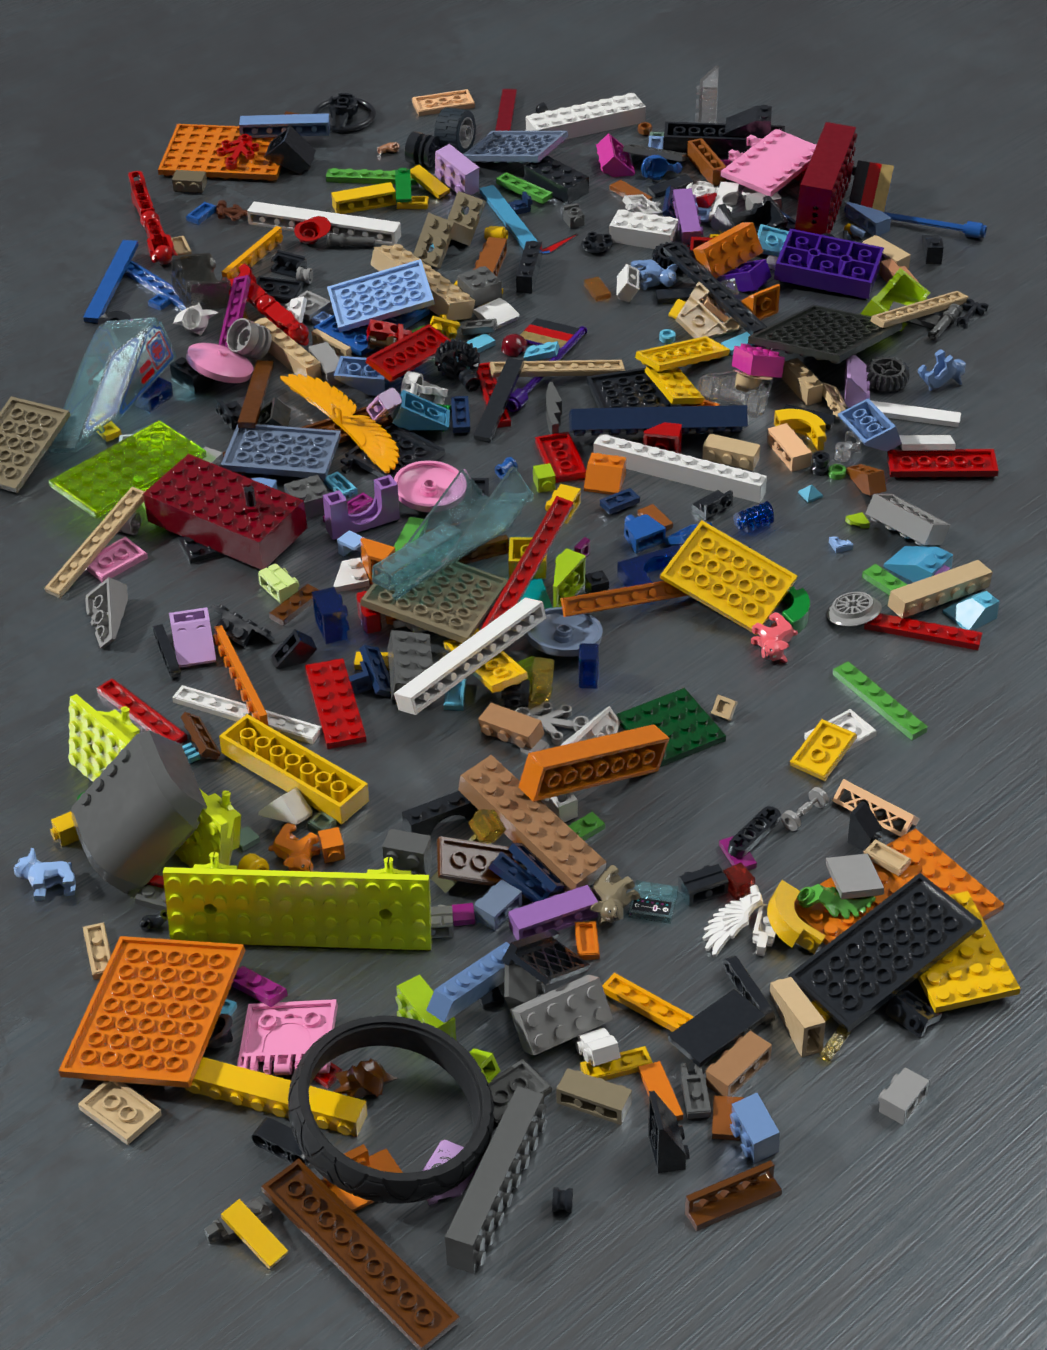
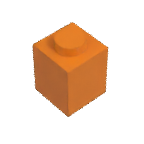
[318,827,345,863]

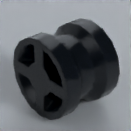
[552,1187,573,1213]

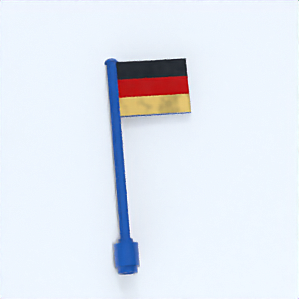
[844,160,987,239]

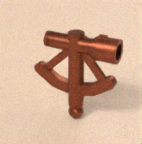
[217,200,248,221]

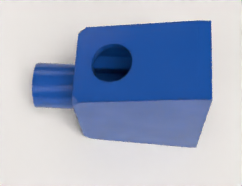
[624,514,666,554]

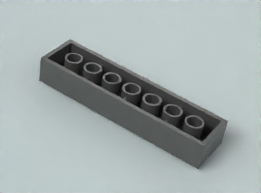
[445,1086,547,1274]

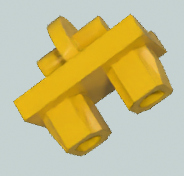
[429,314,460,340]

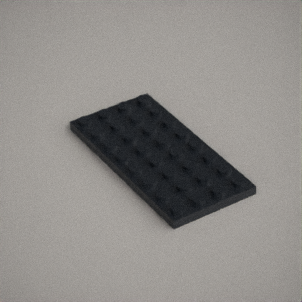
[788,873,982,1033]

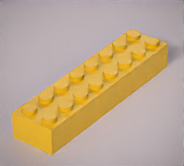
[219,714,369,824]

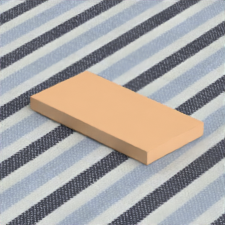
[412,89,475,116]

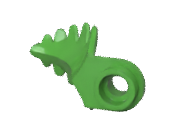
[797,884,876,919]

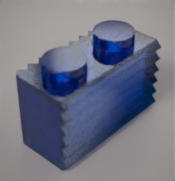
[579,643,599,689]

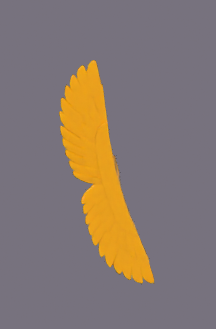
[280,374,400,474]

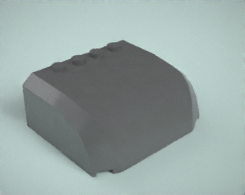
[71,730,207,894]

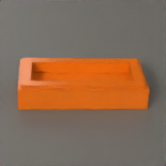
[575,921,600,960]

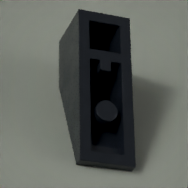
[922,235,944,264]

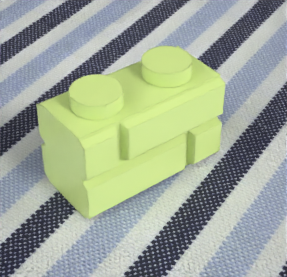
[258,563,299,604]

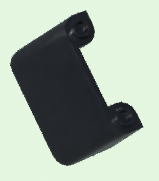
[710,196,788,234]

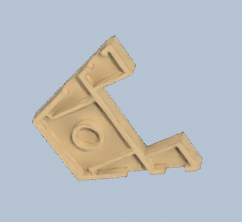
[675,282,743,339]

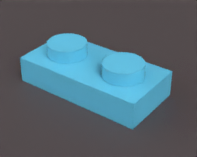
[524,341,560,361]

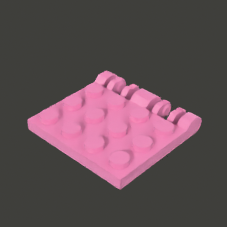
[237,999,338,1076]

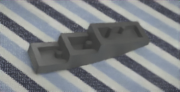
[546,382,562,434]

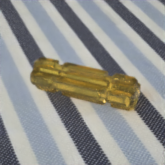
[820,1025,851,1061]

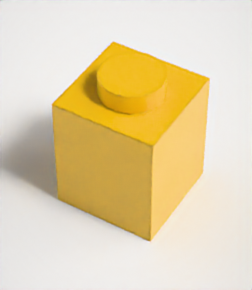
[50,812,80,847]

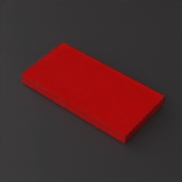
[535,432,586,483]

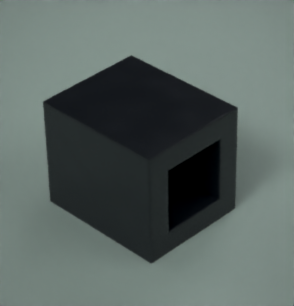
[585,570,609,594]

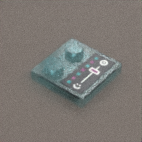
[628,880,678,924]

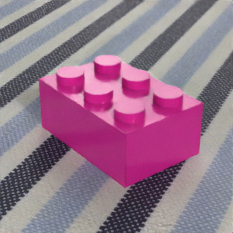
[732,343,785,378]

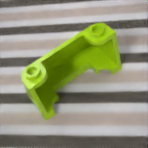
[860,268,930,331]

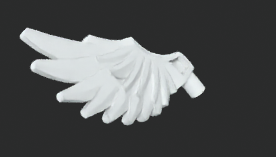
[702,885,763,957]

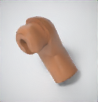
[377,142,400,154]

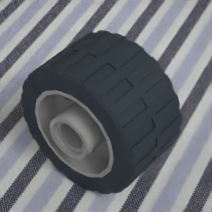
[434,107,476,154]

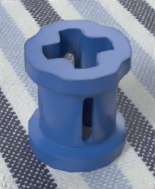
[494,457,518,479]

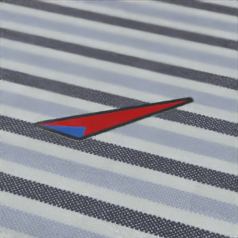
[542,234,578,254]

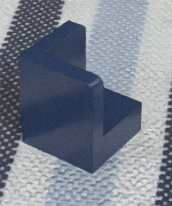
[349,661,373,695]

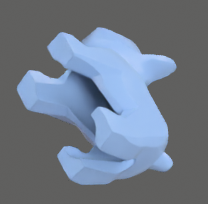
[13,848,76,901]

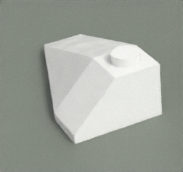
[561,706,620,746]

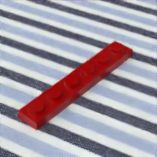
[864,613,983,651]

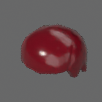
[501,334,527,357]

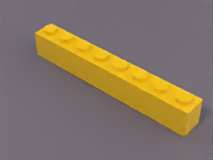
[185,1057,368,1137]

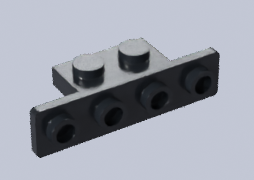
[211,604,275,648]

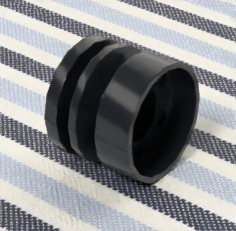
[404,131,441,168]

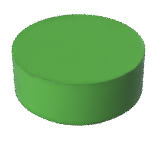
[828,464,846,480]

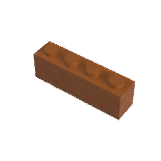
[687,138,726,186]
[473,237,507,276]

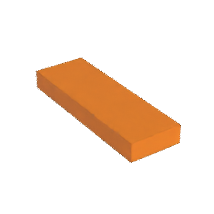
[638,1061,683,1121]

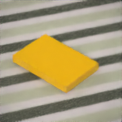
[790,719,857,781]

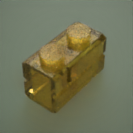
[529,657,554,704]

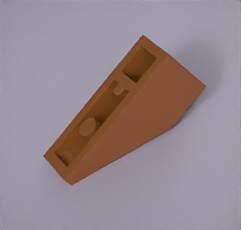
[846,464,887,497]

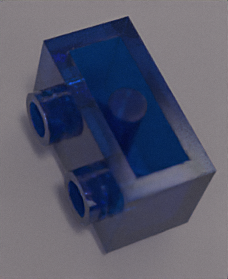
[133,376,173,413]

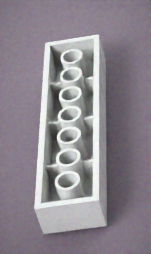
[526,93,646,140]

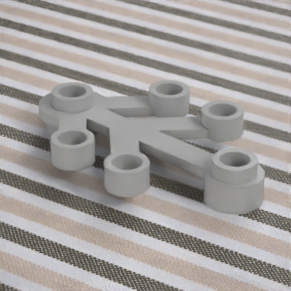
[515,702,589,745]

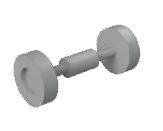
[781,787,829,831]

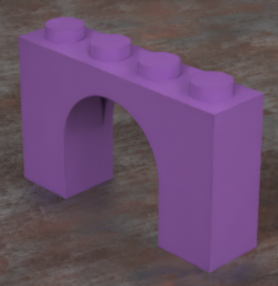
[323,475,400,540]

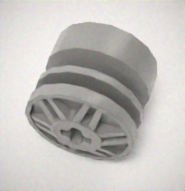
[227,318,271,360]

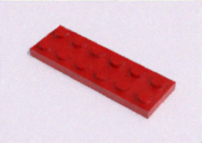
[365,324,451,382]
[887,449,999,478]
[305,658,367,749]

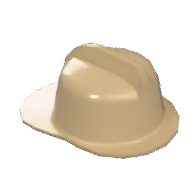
[733,370,773,393]

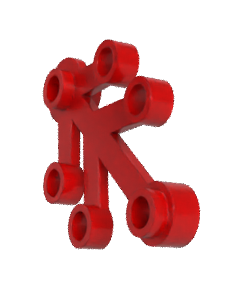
[217,134,259,170]

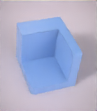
[337,530,364,556]

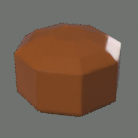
[638,122,652,135]

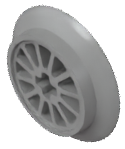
[826,592,882,626]

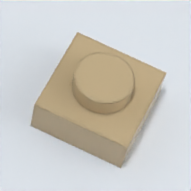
[711,695,738,720]

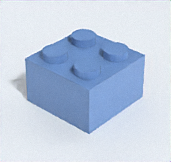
[730,1093,780,1164]

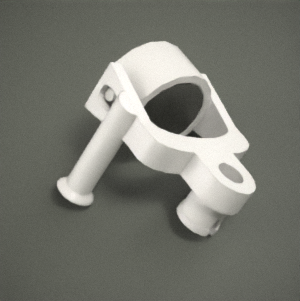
[401,371,448,405]

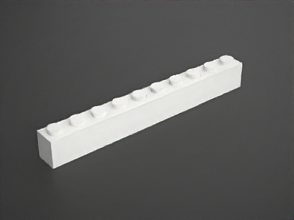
[247,201,401,245]
[594,434,767,503]
[394,598,546,715]

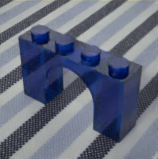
[617,543,684,587]

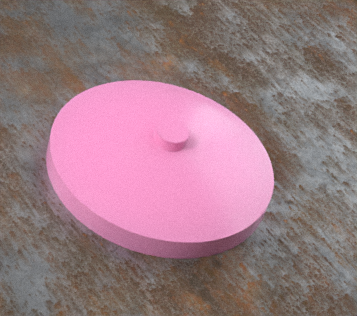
[186,343,253,383]
[394,461,465,512]

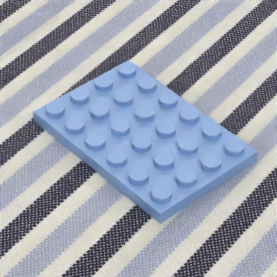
[327,259,435,332]

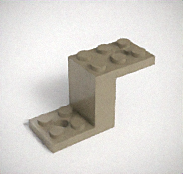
[413,191,486,268]

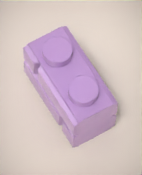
[367,387,402,422]

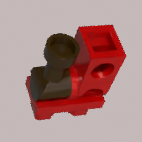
[367,319,412,350]

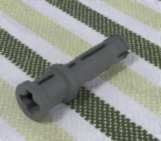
[327,233,375,248]
[928,304,962,341]

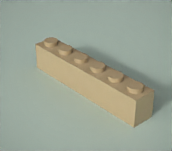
[254,317,322,379]
[888,560,993,618]

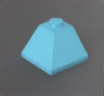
[943,591,1000,630]

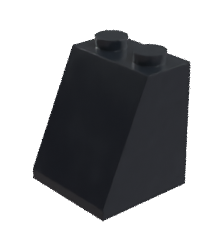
[264,125,316,174]

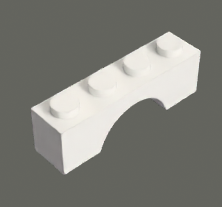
[709,182,739,228]

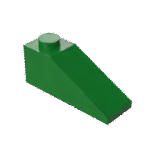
[395,168,412,203]

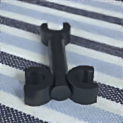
[956,298,989,329]

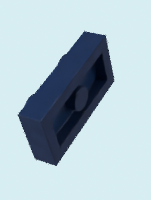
[600,488,640,515]

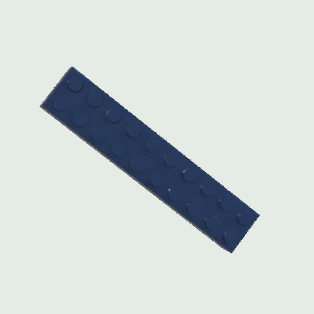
[569,405,748,436]

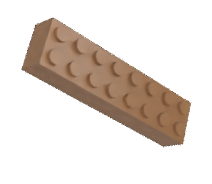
[458,755,607,892]

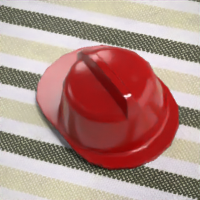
[294,216,331,245]

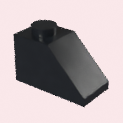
[271,629,317,669]
[847,801,882,851]

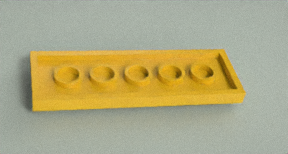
[635,336,730,372]
[443,628,528,693]

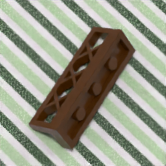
[685,1160,782,1231]

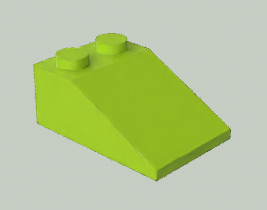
[553,548,586,608]

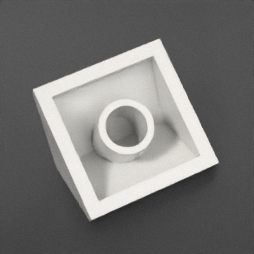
[258,787,313,825]

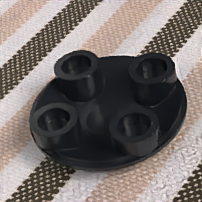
[581,232,613,253]

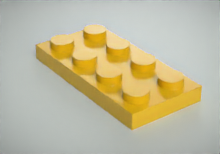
[645,366,704,404]

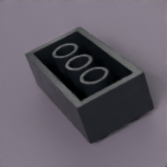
[524,156,589,204]

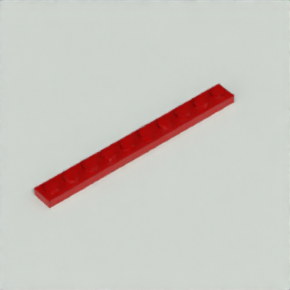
[481,496,574,630]

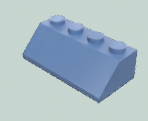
[838,398,902,452]

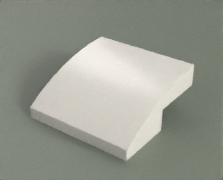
[473,298,520,330]

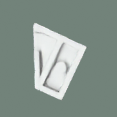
[333,558,369,593]

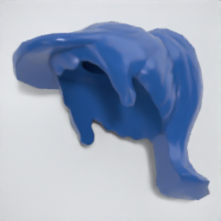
[641,155,682,180]

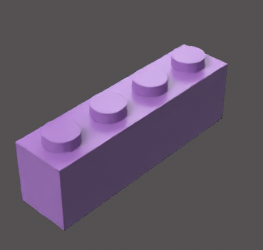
[672,188,703,244]
[508,885,599,940]

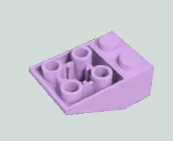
[169,607,216,668]

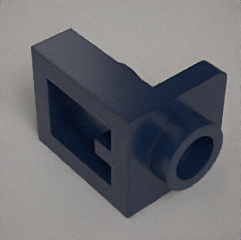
[508,191,533,215]

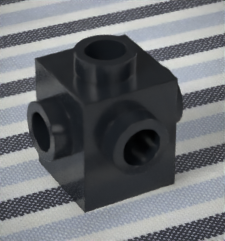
[501,680,530,708]

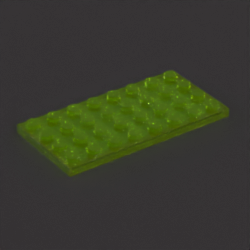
[49,420,206,519]

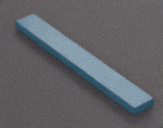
[479,185,538,250]

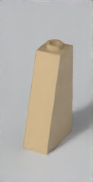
[769,977,826,1057]

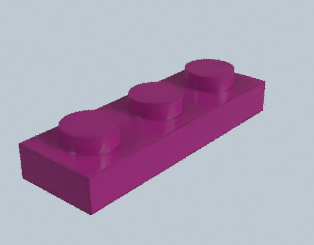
[231,966,288,1007]

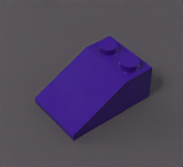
[716,259,772,293]

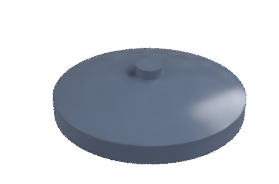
[525,607,603,657]

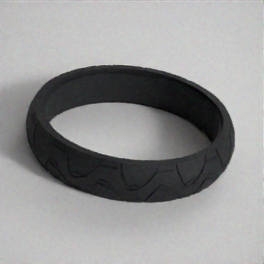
[288,1015,494,1204]

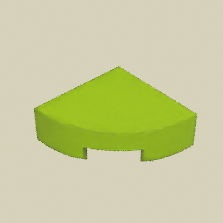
[845,512,870,529]

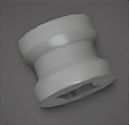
[296,267,313,284]

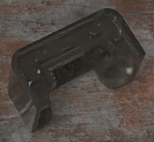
[171,253,231,310]

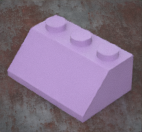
[844,355,870,407]

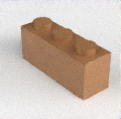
[478,703,544,749]
[705,1031,772,1097]

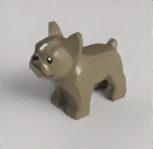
[591,865,641,926]

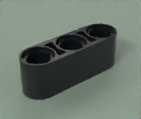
[251,1117,310,1167]

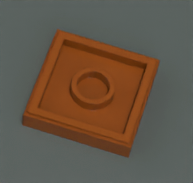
[712,1096,746,1141]

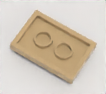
[78,1081,162,1145]

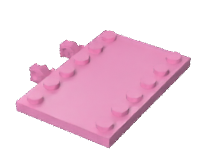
[721,129,816,197]

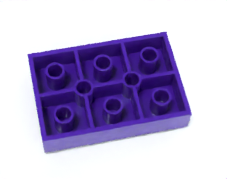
[774,229,884,299]

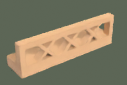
[832,779,920,837]

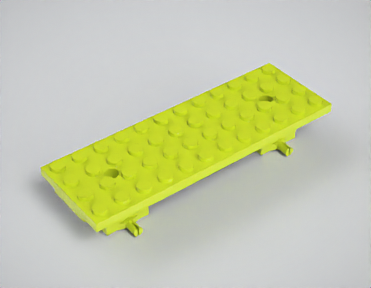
[68,694,241,868]
[163,852,432,950]

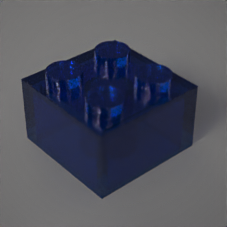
[312,587,350,644]

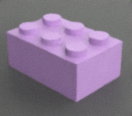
[435,144,479,195]

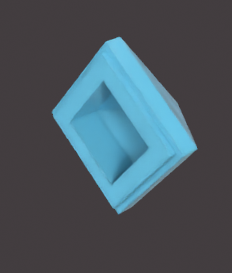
[798,485,823,503]

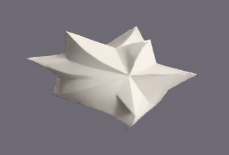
[173,302,218,335]

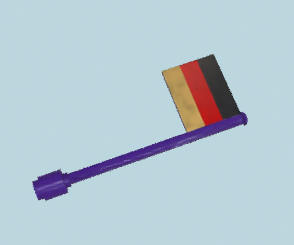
[506,318,588,412]

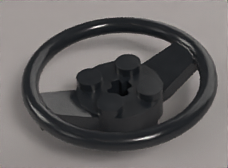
[312,93,376,132]

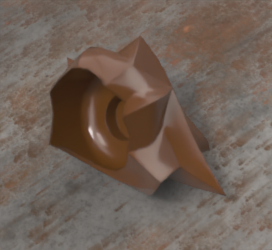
[333,1058,398,1099]

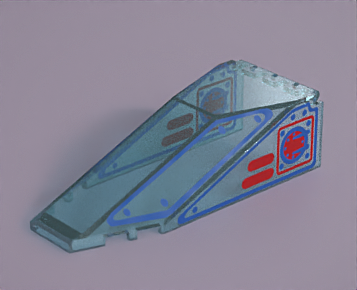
[48,317,177,453]

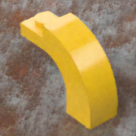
[774,409,827,451]
[767,880,825,954]

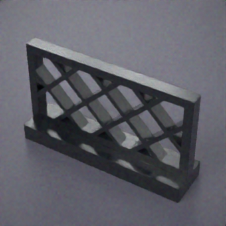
[501,929,590,986]

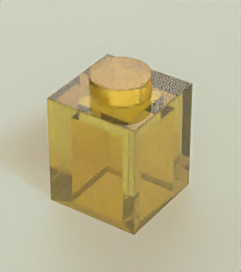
[468,809,507,843]

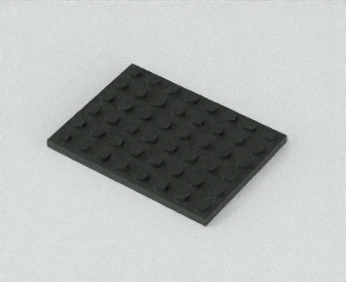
[748,305,902,364]

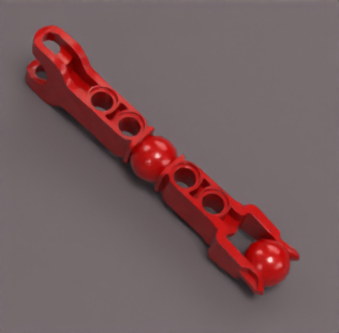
[128,171,178,265]
[219,263,309,346]

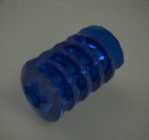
[733,501,774,533]

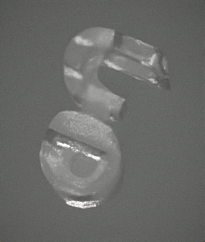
[834,431,862,462]

